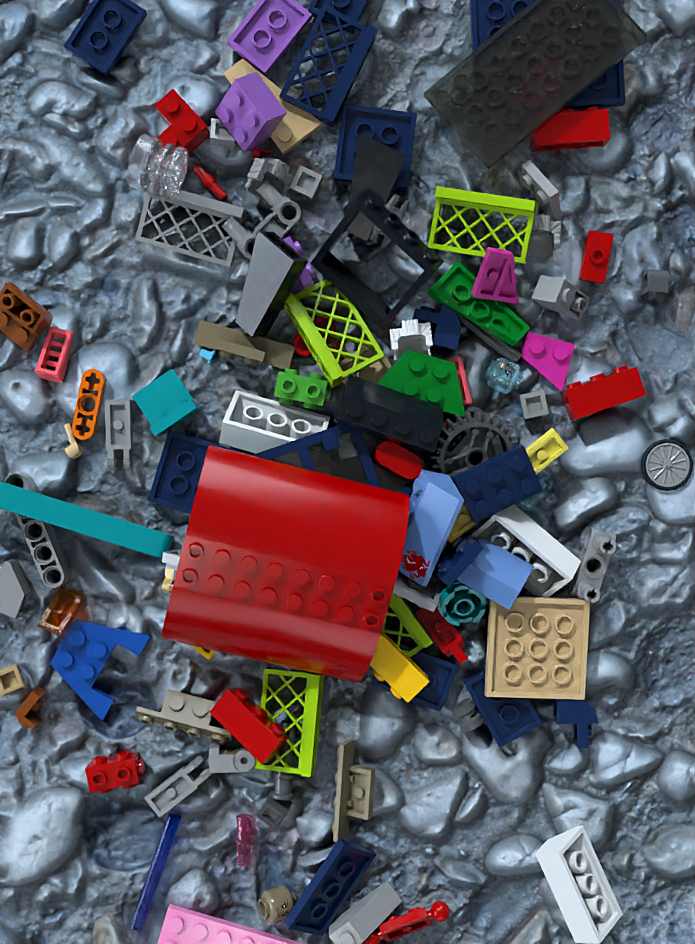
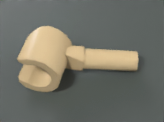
[64,423,84,459]

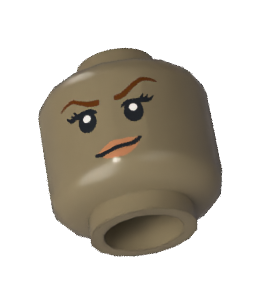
[258,885,297,923]

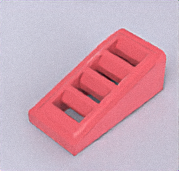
[35,327,74,383]

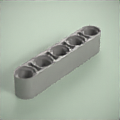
[4,473,71,588]

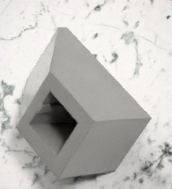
[532,275,590,321]
[0,559,32,618]

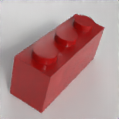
[529,107,610,152]
[560,365,646,420]
[209,687,289,764]

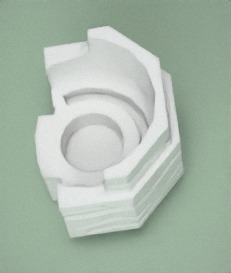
[389,319,433,360]

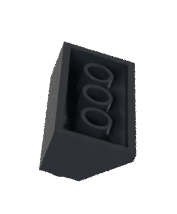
[333,374,443,455]

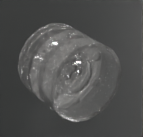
[127,134,189,201]
[370,194,433,262]

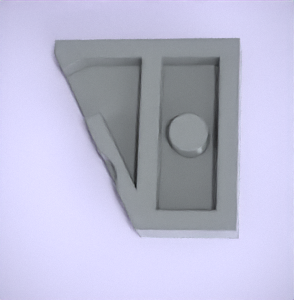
[521,160,562,222]

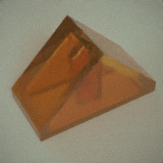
[37,587,84,636]

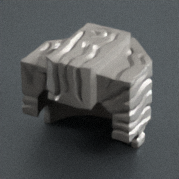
[245,157,294,202]
[516,215,561,258]

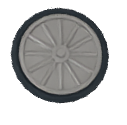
[641,439,693,491]

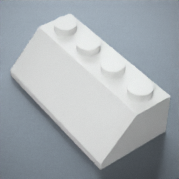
[219,390,330,468]
[470,504,581,597]
[535,825,623,944]

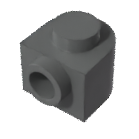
[640,269,672,301]

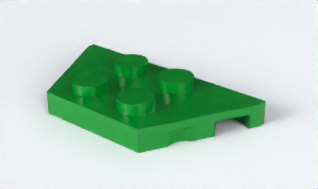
[377,349,465,418]

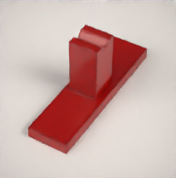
[241,148,274,162]

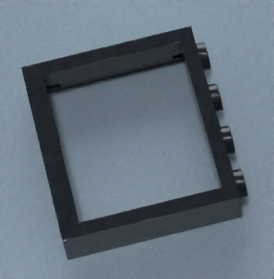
[310,191,444,331]

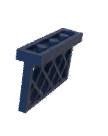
[279,4,378,128]

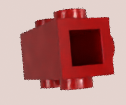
[85,750,146,794]

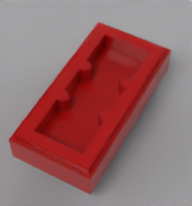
[578,230,614,284]

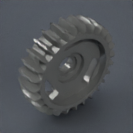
[428,410,518,487]

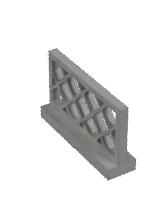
[135,180,247,267]

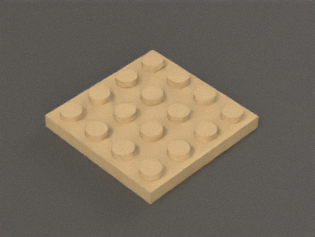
[484,596,590,700]

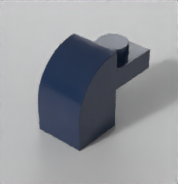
[412,305,461,352]
[553,699,598,748]

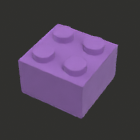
[215,72,287,152]

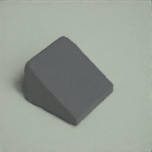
[256,790,292,828]

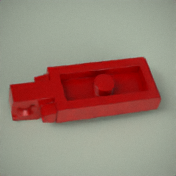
[414,605,468,665]

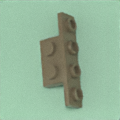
[194,320,295,369]
[135,689,232,744]
[332,739,376,843]

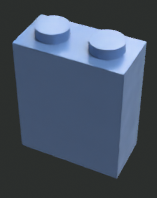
[456,537,534,610]

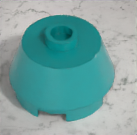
[438,580,487,626]

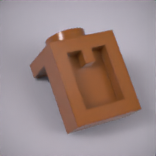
[13,686,47,730]

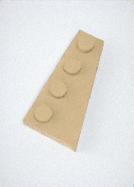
[223,59,322,155]

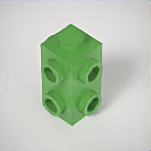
[274,368,332,410]

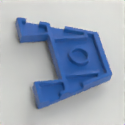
[50,619,152,720]

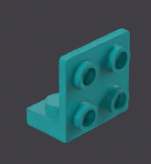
[133,369,201,437]

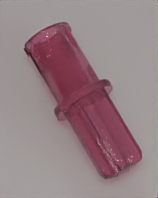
[235,814,254,867]

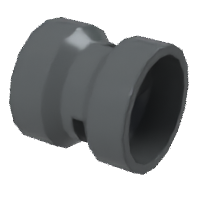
[451,698,484,732]

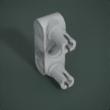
[222,180,301,260]
[568,527,616,603]

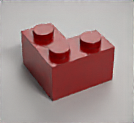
[153,89,210,168]

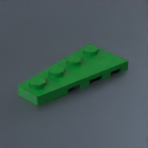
[426,261,530,347]

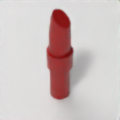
[193,162,228,202]

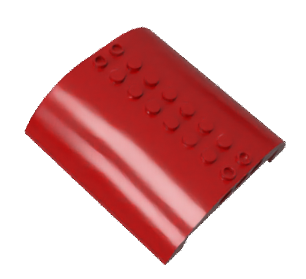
[161,445,410,683]

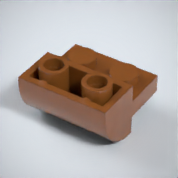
[0,282,53,351]

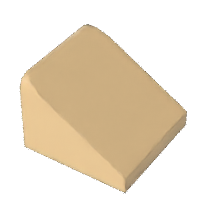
[0,664,25,697]

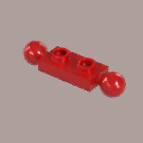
[362,901,450,944]

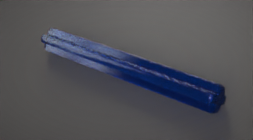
[130,812,181,932]

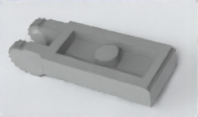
[105,400,133,469]
[144,756,212,818]

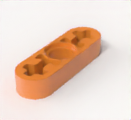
[72,369,106,440]

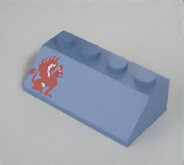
[399,469,464,587]

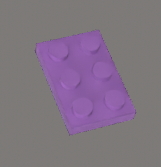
[226,0,312,76]

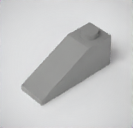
[329,880,402,944]

